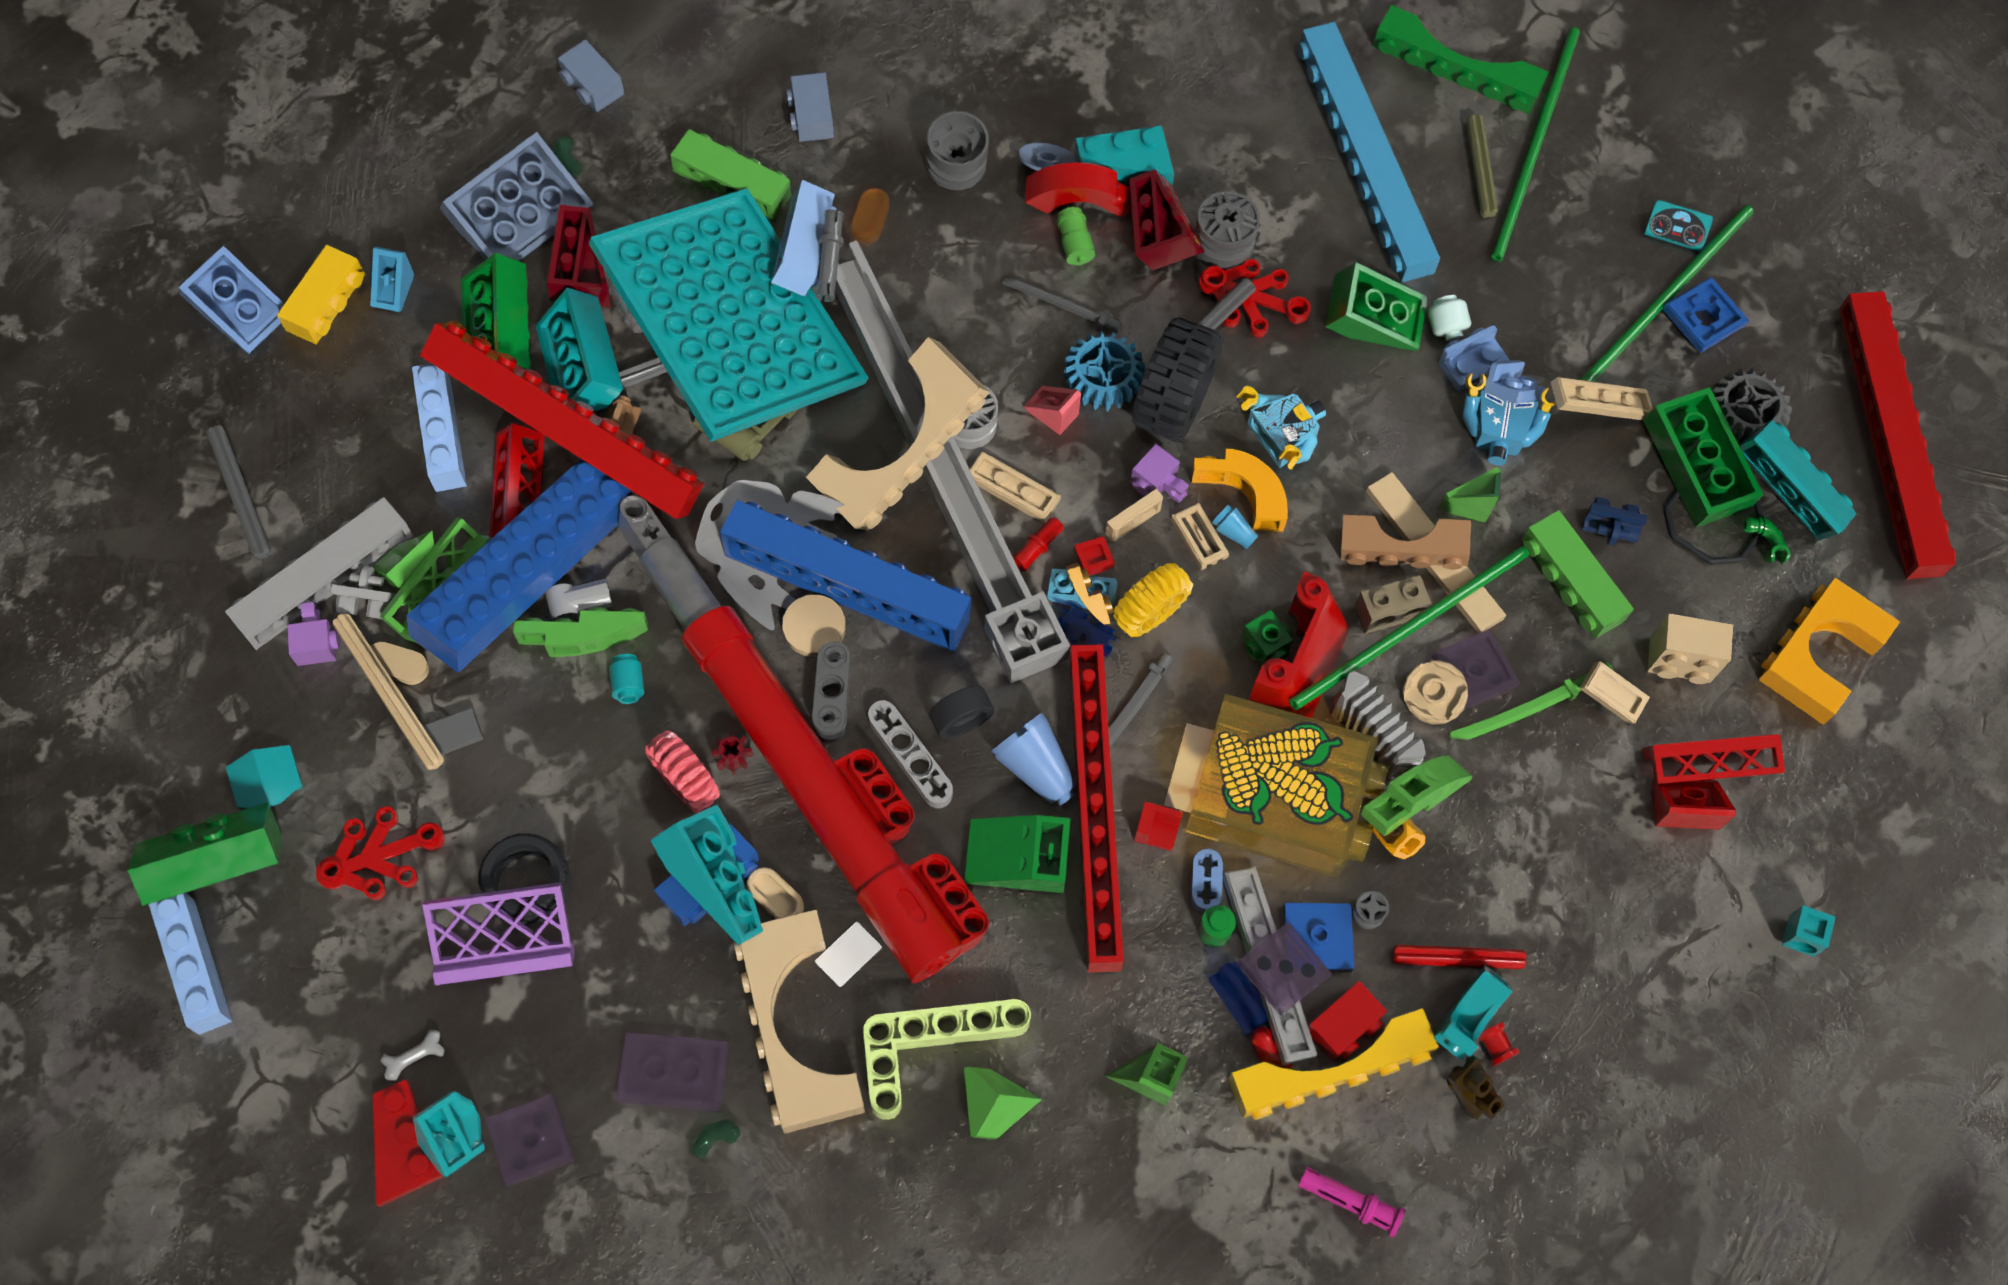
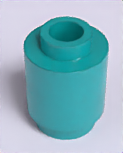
[609,654,644,704]

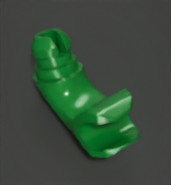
[1743,515,1791,564]

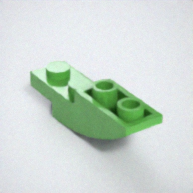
[513,607,649,657]
[1361,755,1472,837]

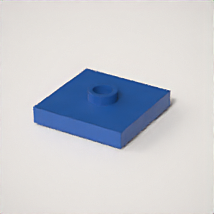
[1283,903,1354,972]

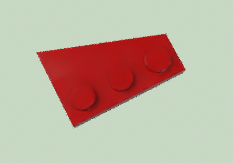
[373,1079,443,1207]

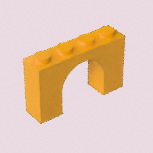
[1759,578,1900,725]

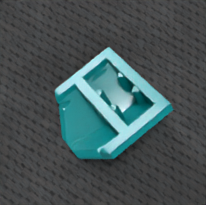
[226,745,303,809]
[413,1091,485,1177]

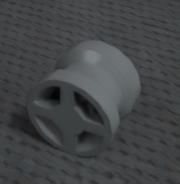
[1352,891,1389,929]

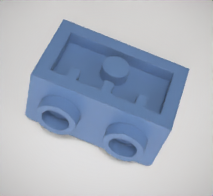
[1438,325,1510,392]
[1484,360,1546,403]

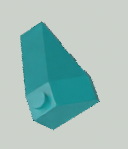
[650,805,764,945]

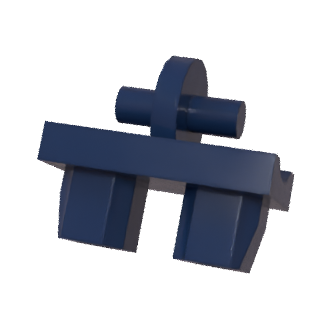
[1582,497,1647,546]

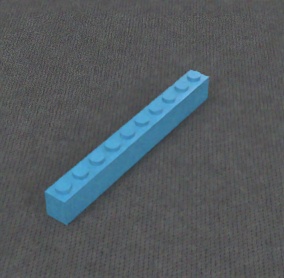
[1297,22,1440,283]

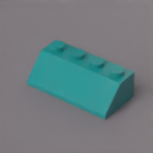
[535,288,623,412]
[1739,420,1857,541]

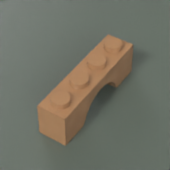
[1341,515,1471,570]

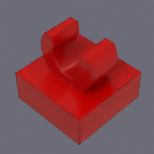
[1074,536,1115,576]

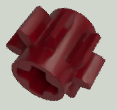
[711,732,753,775]

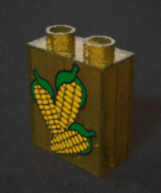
[1185,694,1388,878]

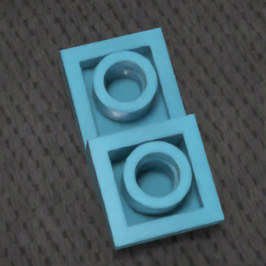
[1047,569,1118,609]

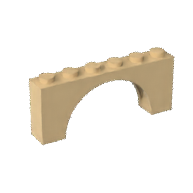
[806,337,990,531]
[733,909,865,1134]

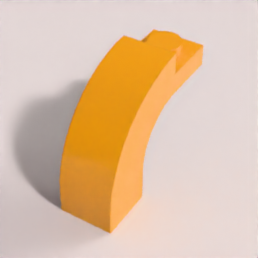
[1191,448,1287,532]

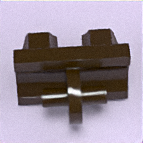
[1447,1055,1505,1120]

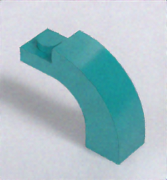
[1434,965,1513,1060]

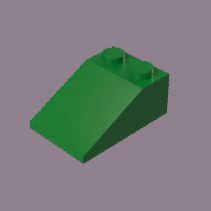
[1325,262,1428,351]

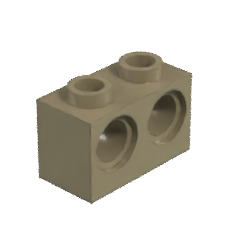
[1354,575,1431,634]

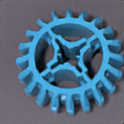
[1063,331,1146,412]

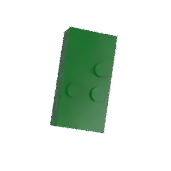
[1643,387,1764,528]
[127,802,282,906]

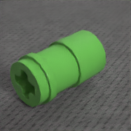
[1057,207,1095,265]

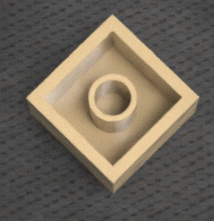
[1647,614,1733,684]

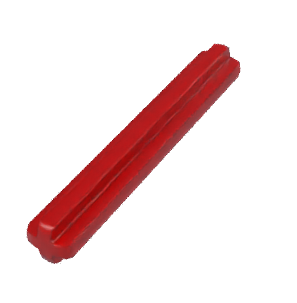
[1393,944,1527,969]

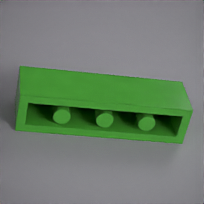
[670,129,792,222]
[1522,510,1634,639]

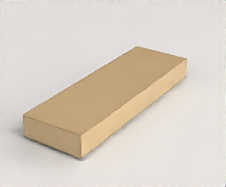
[970,451,1061,524]

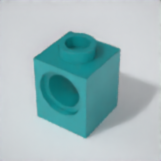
[1781,905,1836,957]

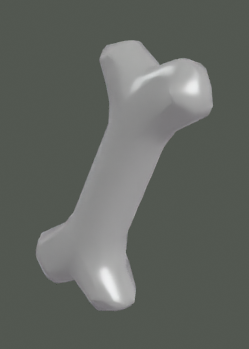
[381,1030,445,1081]

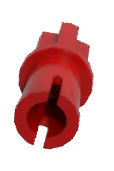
[1012,517,1064,572]

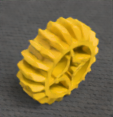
[1113,563,1193,637]

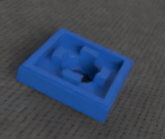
[1662,277,1749,353]

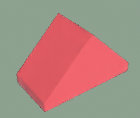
[1023,386,1081,435]

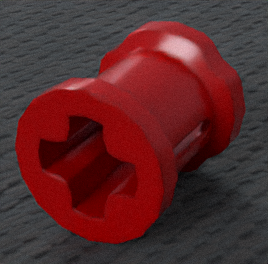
[1479,1022,1520,1067]

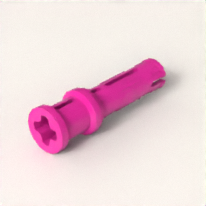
[1298,1166,1406,1238]

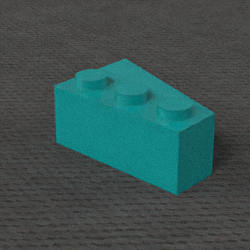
[1074,125,1174,186]

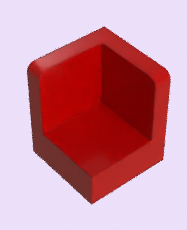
[1134,802,1183,851]

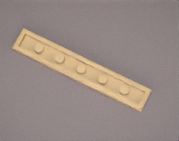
[1366,472,1506,635]

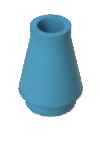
[1212,504,1259,549]

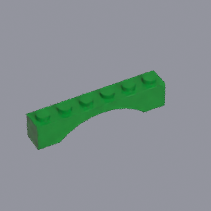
[1373,5,1549,114]

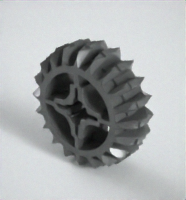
[1712,368,1793,442]

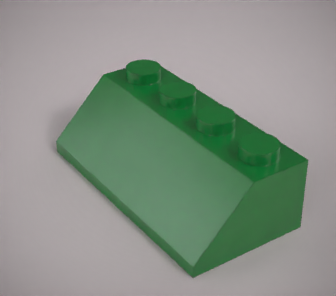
[461,253,531,370]

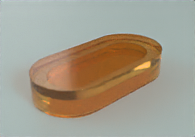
[852,188,890,244]

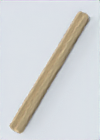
[333,614,444,770]

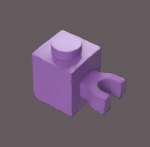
[1130,444,1189,503]
[287,602,341,666]

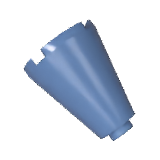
[991,713,1077,806]

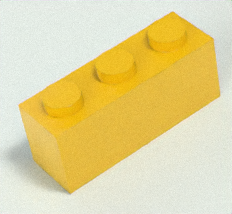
[277,245,365,344]

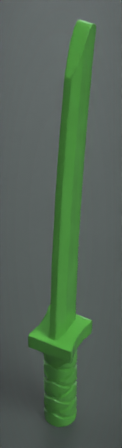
[1449,662,1613,740]

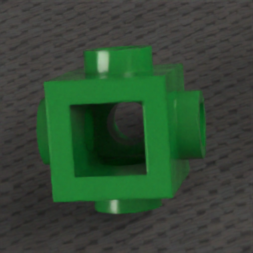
[1241,610,1293,666]

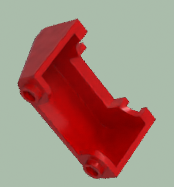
[1246,571,1349,727]

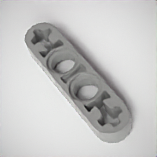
[868,700,953,808]

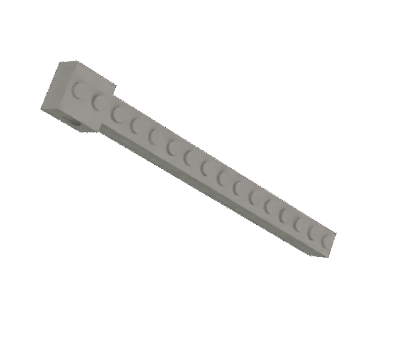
[835,240,1070,684]

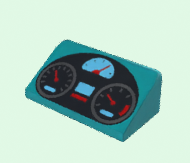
[1644,200,1713,252]

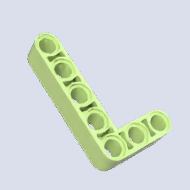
[864,999,1031,1120]

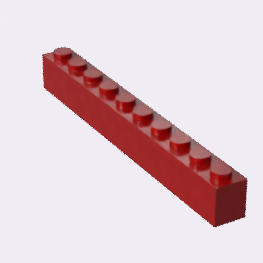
[1839,291,1956,579]
[420,321,705,519]
[1069,644,1124,973]

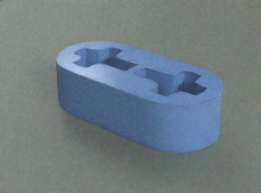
[1190,849,1223,913]

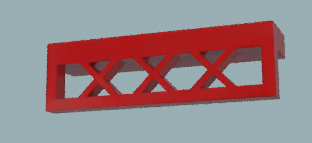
[489,423,545,539]
[1642,734,1785,785]

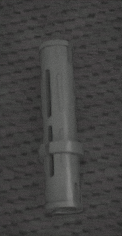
[815,209,844,302]

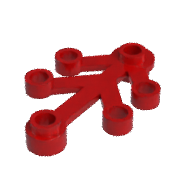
[1199,259,1311,338]
[316,806,445,900]

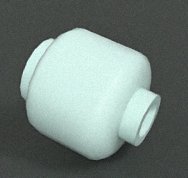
[1428,295,1471,342]

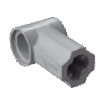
[545,579,613,622]

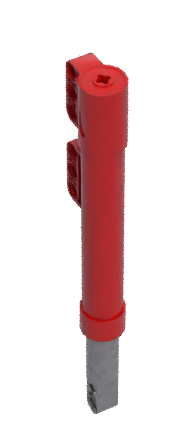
[618,495,989,983]

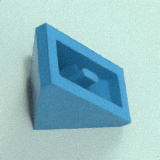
[370,247,414,312]

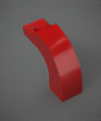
[1025,163,1131,218]

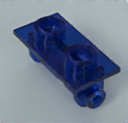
[1057,605,1121,658]
[1208,961,1268,1035]

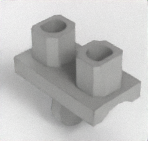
[331,566,396,619]

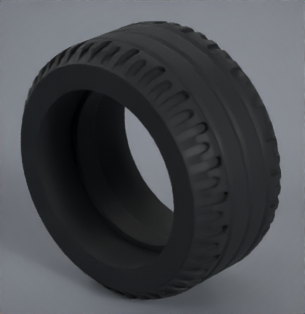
[478,833,571,925]

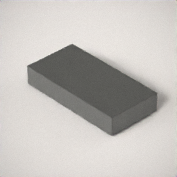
[417,708,484,763]

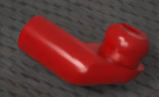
[1251,1026,1293,1070]

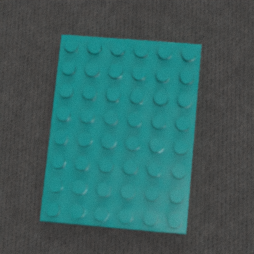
[589,188,869,442]

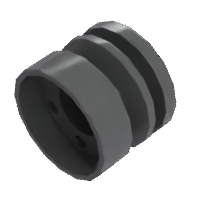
[926,111,989,191]
[1195,191,1260,271]

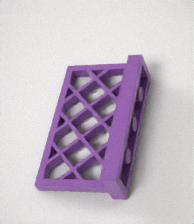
[422,882,575,985]

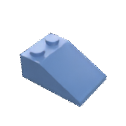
[178,246,284,354]

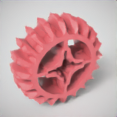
[645,730,720,813]

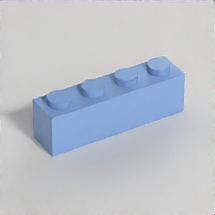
[771,180,836,296]
[412,363,467,492]
[149,893,232,1035]

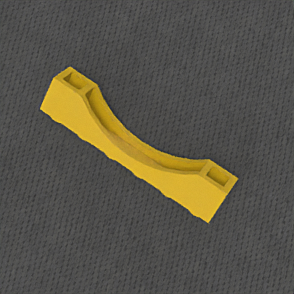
[1228,1008,1438,1120]

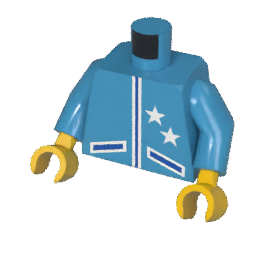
[1462,373,1556,466]

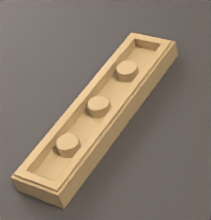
[1550,377,1653,420]

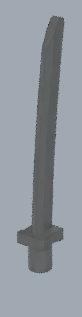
[1002,278,1122,333]
[1109,653,1173,747]

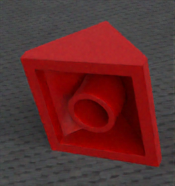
[1652,777,1736,830]

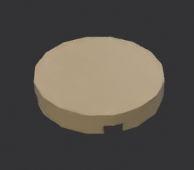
[782,595,846,657]
[1403,660,1468,725]

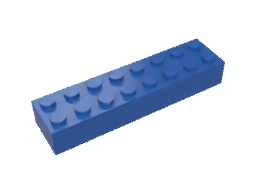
[406,459,632,673]
[720,500,971,653]

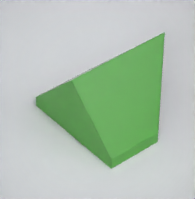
[1439,467,1501,523]
[373,531,437,606]
[1105,1043,1188,1106]
[964,1067,1042,1139]

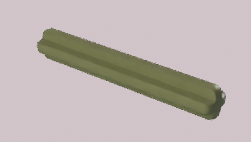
[1466,114,1498,218]

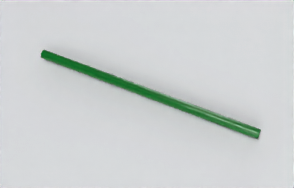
[1491,27,1580,261]
[1579,205,1754,382]
[1289,546,1529,710]

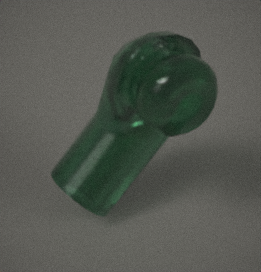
[553,136,585,177]
[689,1119,740,1160]

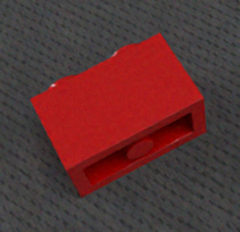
[1308,980,1388,1061]

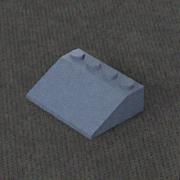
[439,132,593,261]

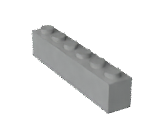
[225,497,413,650]

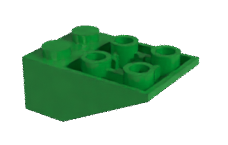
[964,815,1070,893]

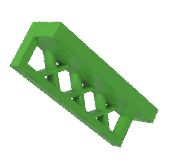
[379,517,491,644]

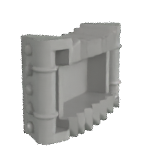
[1331,671,1426,780]

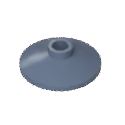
[1019,143,1077,171]

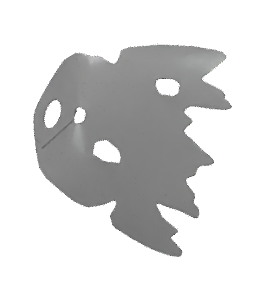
[695,480,844,630]

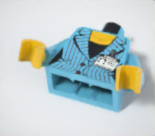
[1236,386,1326,469]

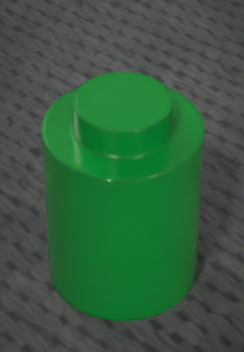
[1198,905,1236,948]

